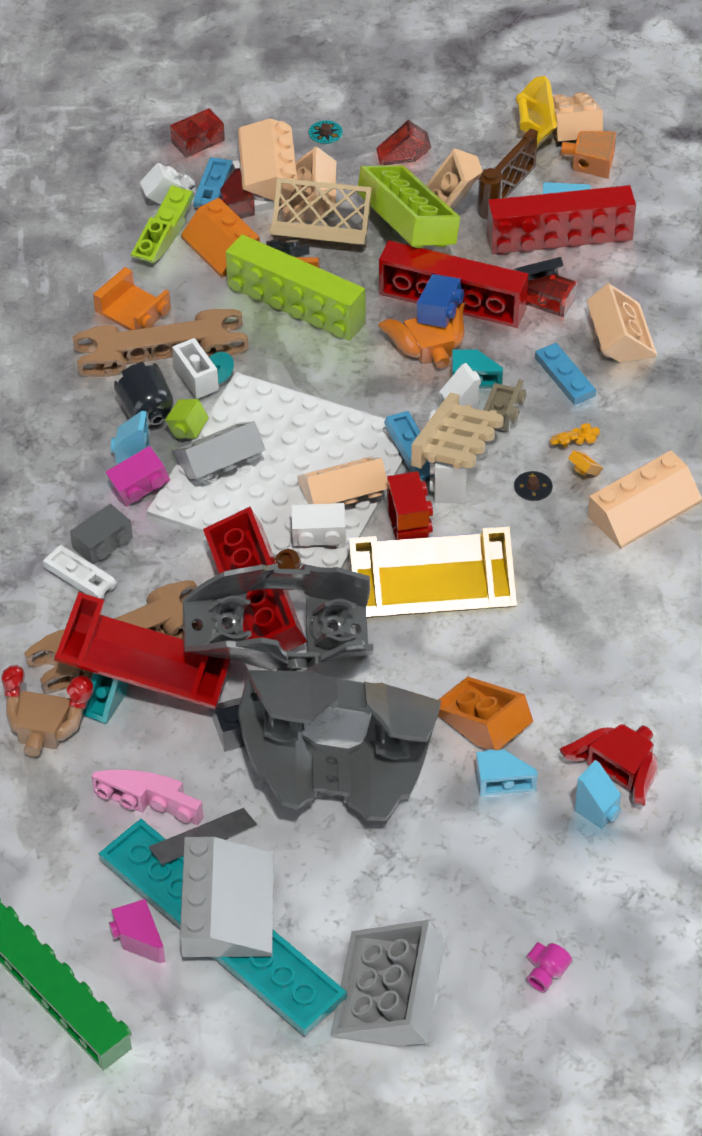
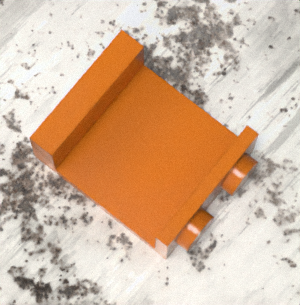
[93,267,171,330]

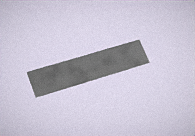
[149,807,257,864]

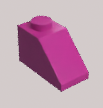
[109,899,166,964]

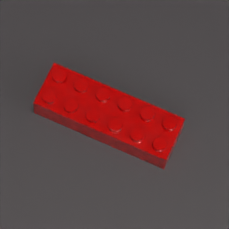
[487,185,636,255]
[379,240,528,328]
[203,506,307,651]

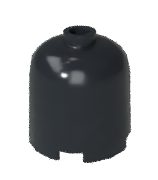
[114,362,174,426]

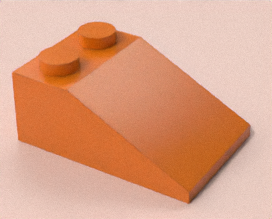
[438,676,534,750]

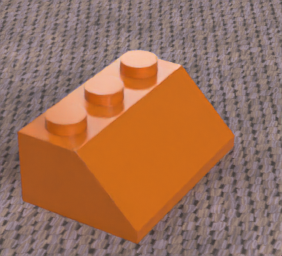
[181,197,260,278]

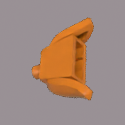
[378,303,465,368]

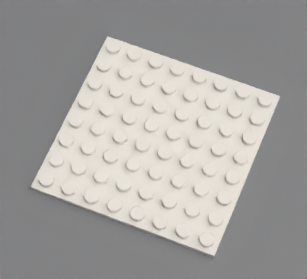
[147,372,404,568]

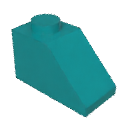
[452,349,503,389]
[82,673,130,723]

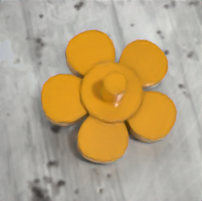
[571,423,600,445]
[549,431,579,448]

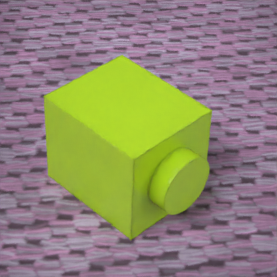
[165,399,209,439]

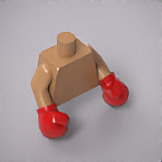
[1,665,94,757]

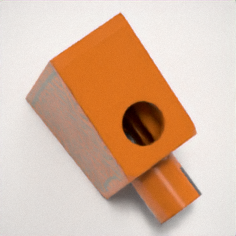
[561,131,616,179]

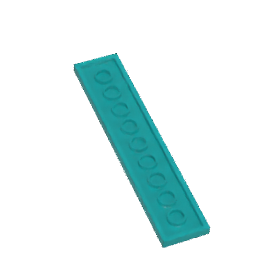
[98,818,347,1036]

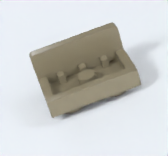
[483,379,527,432]

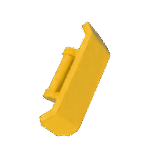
[516,76,557,149]

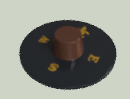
[514,471,553,501]

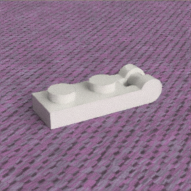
[43,544,117,599]

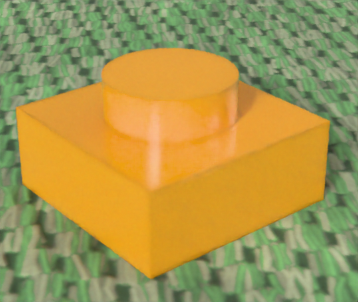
[568,450,603,476]

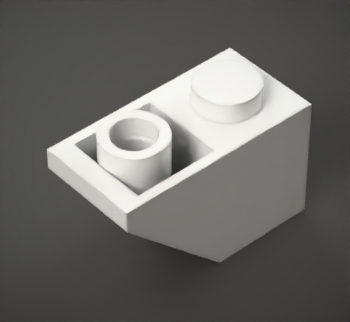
[140,163,197,204]
[439,363,481,409]

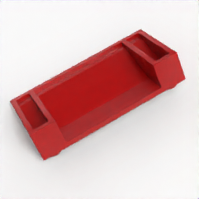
[54,592,231,709]

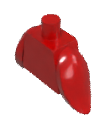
[559,724,658,806]

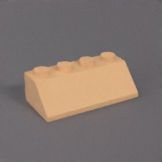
[238,118,297,204]
[588,450,702,549]

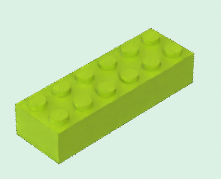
[357,165,460,248]
[226,234,366,341]

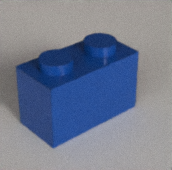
[417,274,464,328]

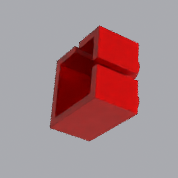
[387,471,433,540]

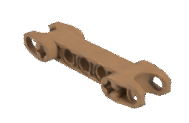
[72,309,249,377]
[24,580,202,693]

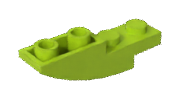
[131,185,194,263]

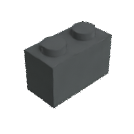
[70,503,133,565]

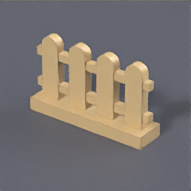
[411,392,504,469]

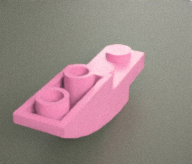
[91,770,204,826]

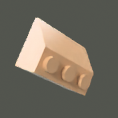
[283,147,336,222]
[426,148,483,211]
[587,283,657,362]
[297,457,387,505]

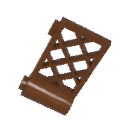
[478,128,538,220]

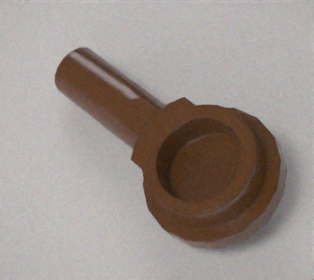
[275,549,301,569]

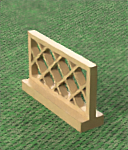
[270,177,372,246]

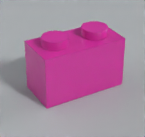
[106,446,170,507]

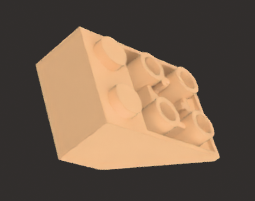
[552,92,603,141]

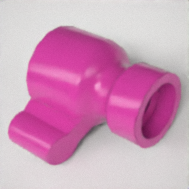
[526,942,573,993]

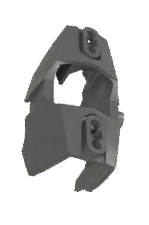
[182,563,373,672]
[238,670,441,821]

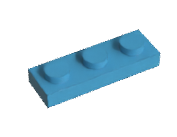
[535,343,596,405]
[384,411,435,482]

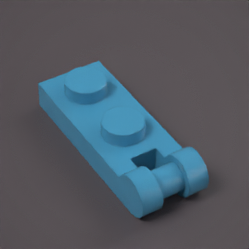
[193,157,233,209]

